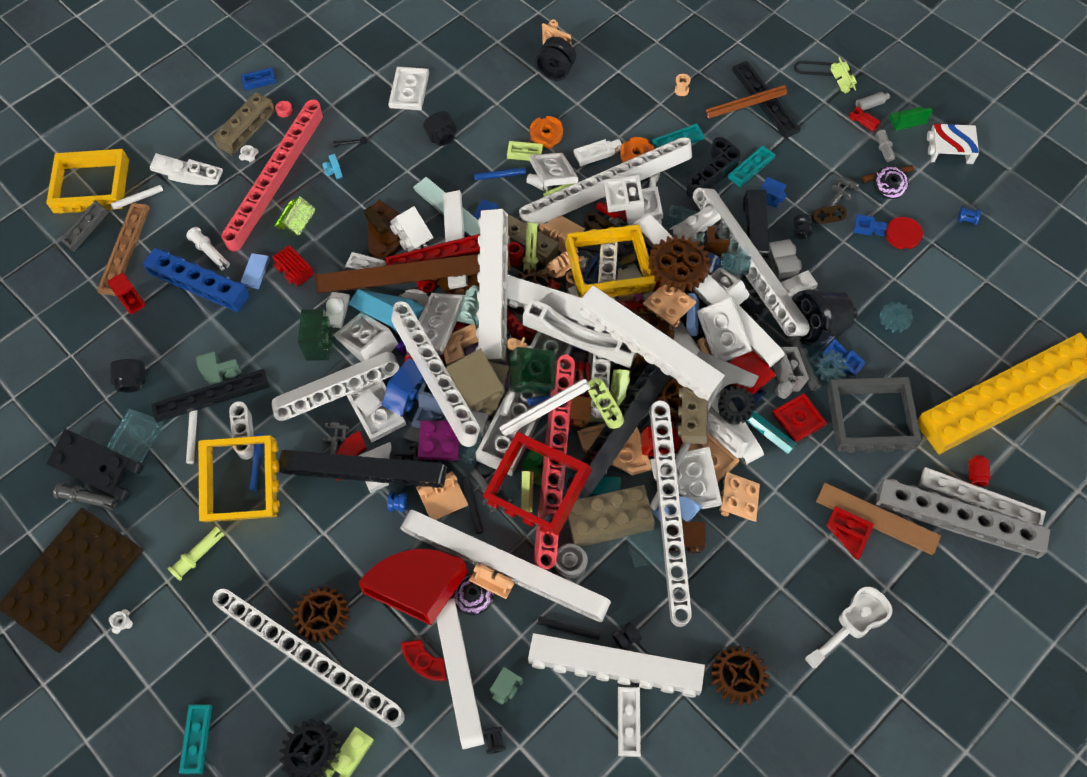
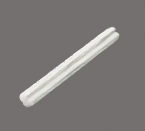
[500,379,590,436]

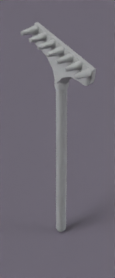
[650,351,759,511]

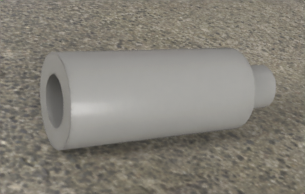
[855,92,890,111]

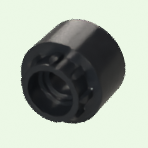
[423,111,457,146]
[110,359,146,393]

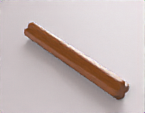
[706,85,787,118]

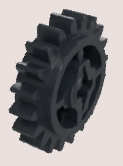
[279,719,341,777]

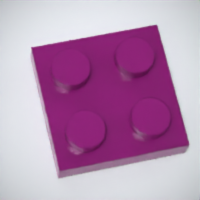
[418,421,459,460]

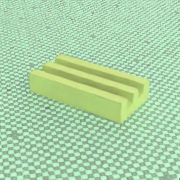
[507,141,543,161]
[521,471,534,512]

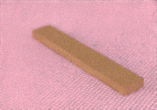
[97,203,150,296]
[816,483,941,555]

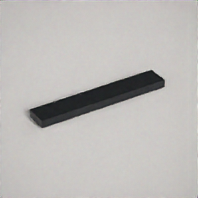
[732,61,800,139]
[151,369,270,423]

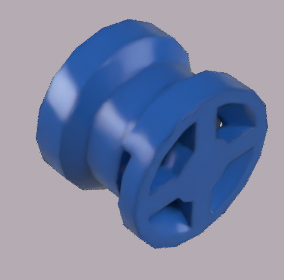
[388,492,407,512]

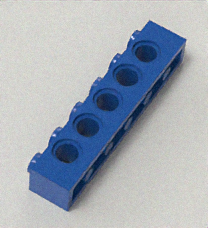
[142,248,250,312]

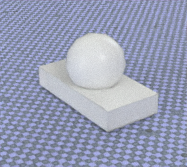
[323,292,351,328]

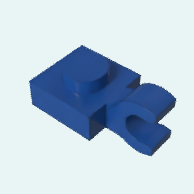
[853,214,887,236]

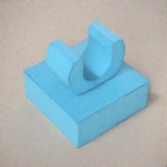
[322,154,343,179]

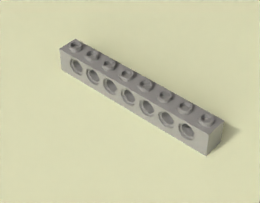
[875,478,1050,559]

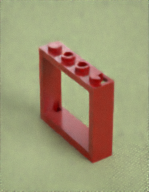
[482,432,592,536]

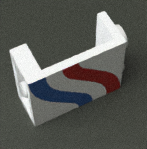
[927,124,979,164]

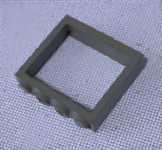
[827,377,921,453]

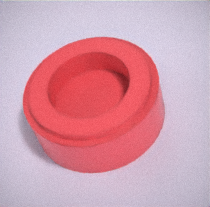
[275,101,293,117]

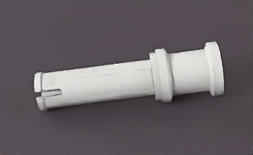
[186,227,230,271]

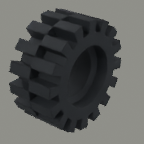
[718,386,755,424]

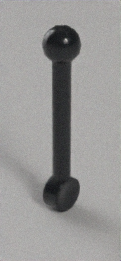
[332,137,367,147]

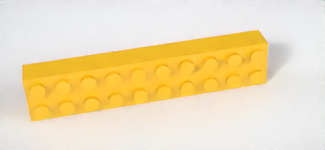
[917,332,1087,455]

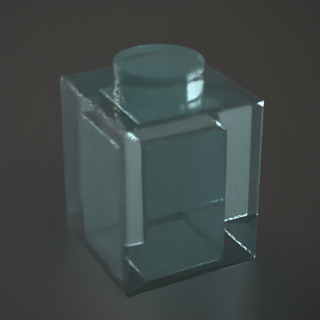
[720,253,751,275]

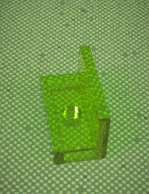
[275,196,316,236]

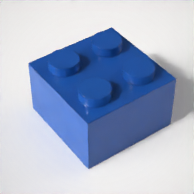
[382,358,425,417]

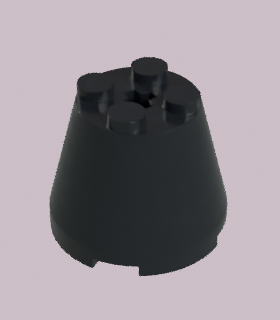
[792,290,858,347]

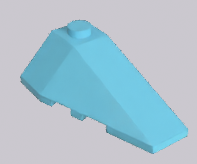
[348,289,425,335]

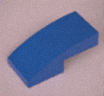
[820,339,866,377]

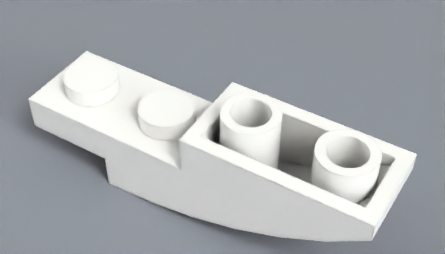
[150,153,223,185]

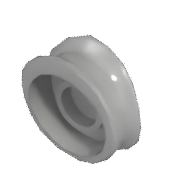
[553,543,588,578]

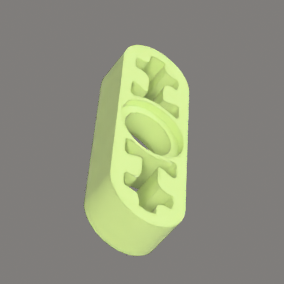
[588,378,624,429]

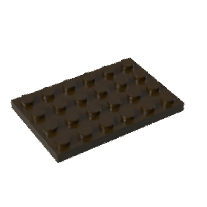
[0,507,144,653]

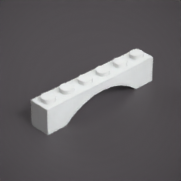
[523,299,637,368]

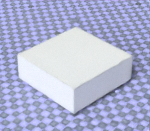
[354,390,382,416]

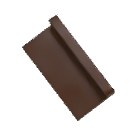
[704,226,730,263]

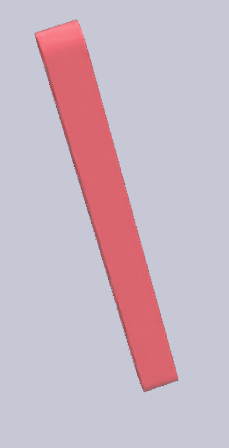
[222,100,323,252]
[533,355,575,570]

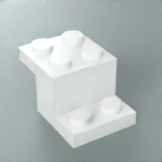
[603,175,663,224]

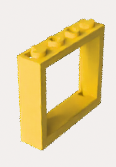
[46,149,129,214]
[565,225,656,298]
[198,435,280,522]

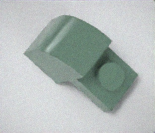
[196,352,242,385]

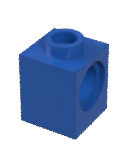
[760,177,787,208]

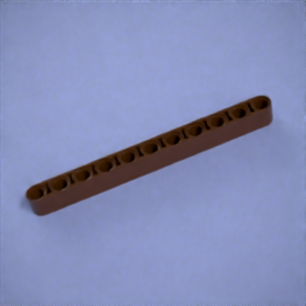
[315,251,511,293]

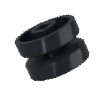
[535,37,576,81]

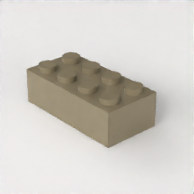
[567,485,655,547]

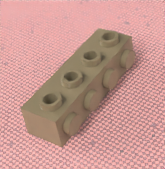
[213,92,275,156]
[508,214,559,267]
[678,362,708,444]

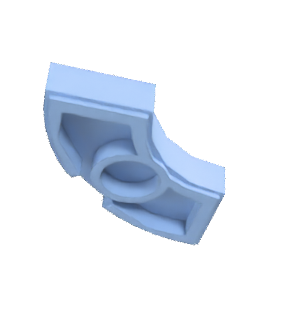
[651,496,702,522]

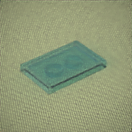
[106,409,164,473]

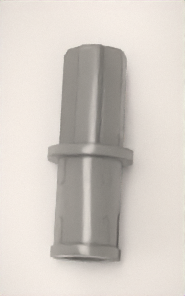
[875,130,895,162]

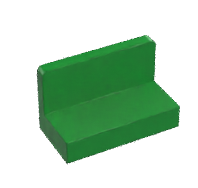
[889,107,933,131]

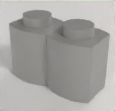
[768,239,802,280]

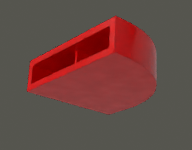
[358,549,468,625]

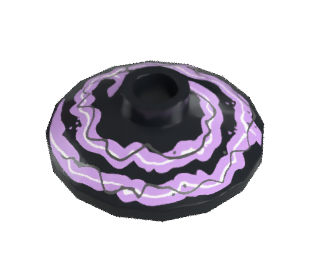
[873,166,909,199]
[453,575,494,615]

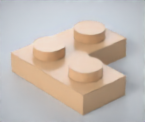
[443,324,479,366]

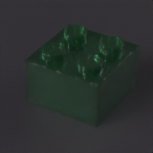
[298,309,334,361]
[510,347,555,395]

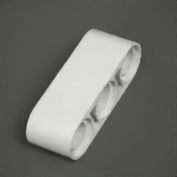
[229,402,255,460]

